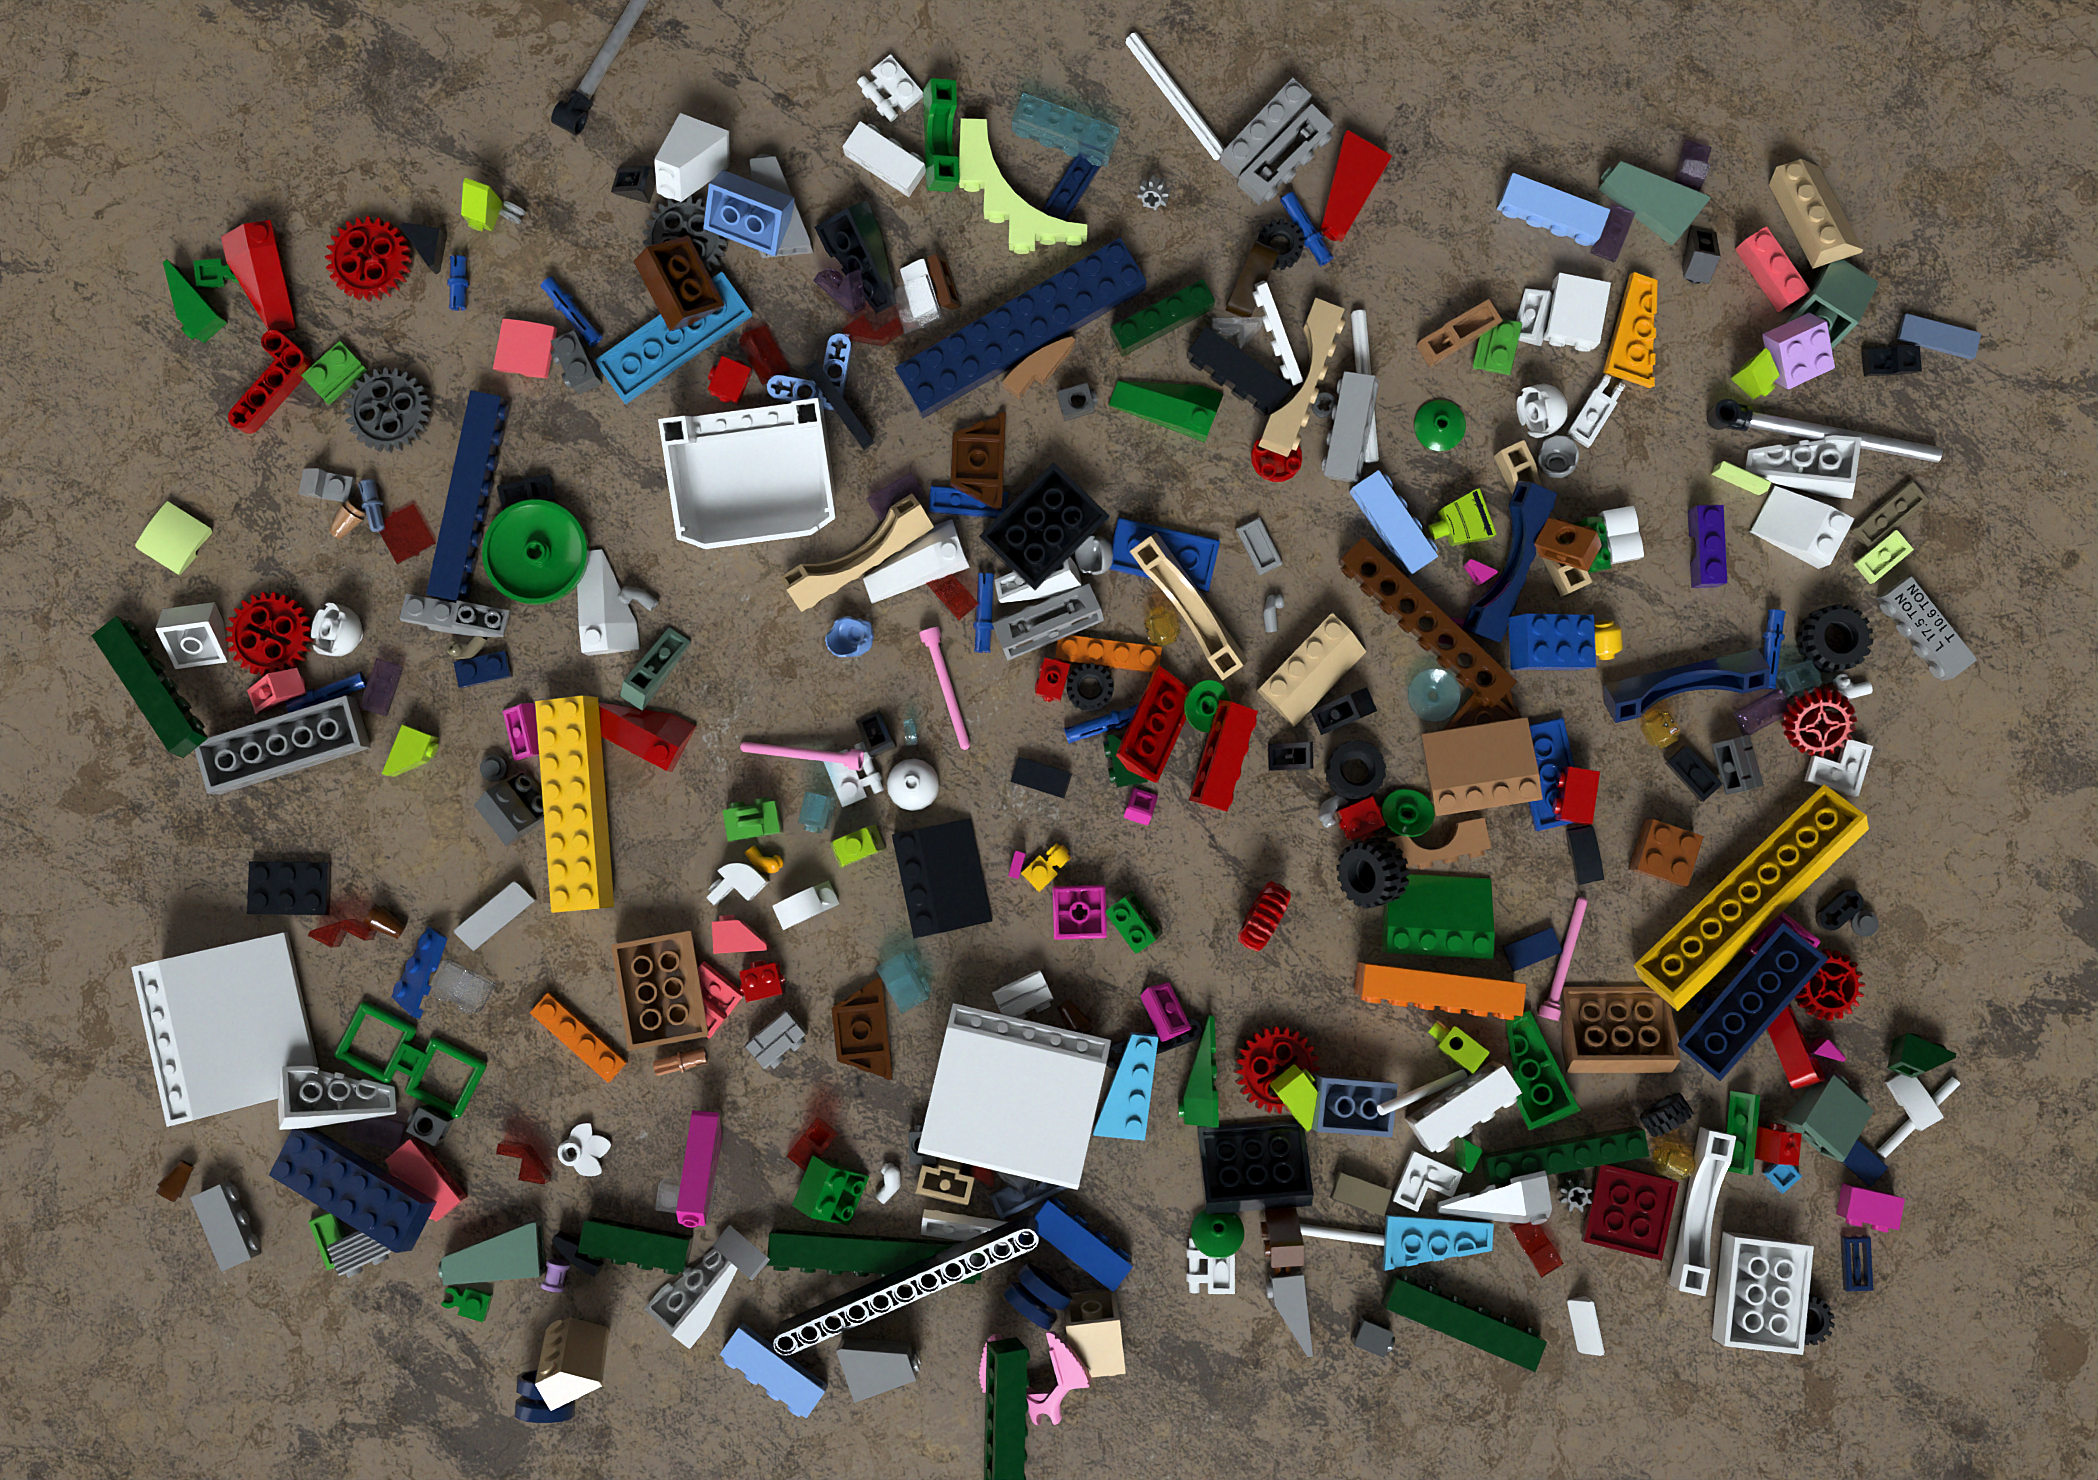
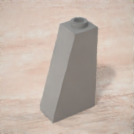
[750,154,813,258]

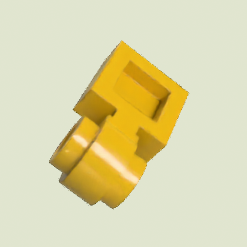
[1021,843,1072,892]

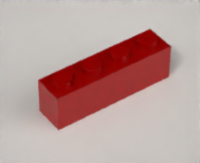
[1189,700,1258,812]

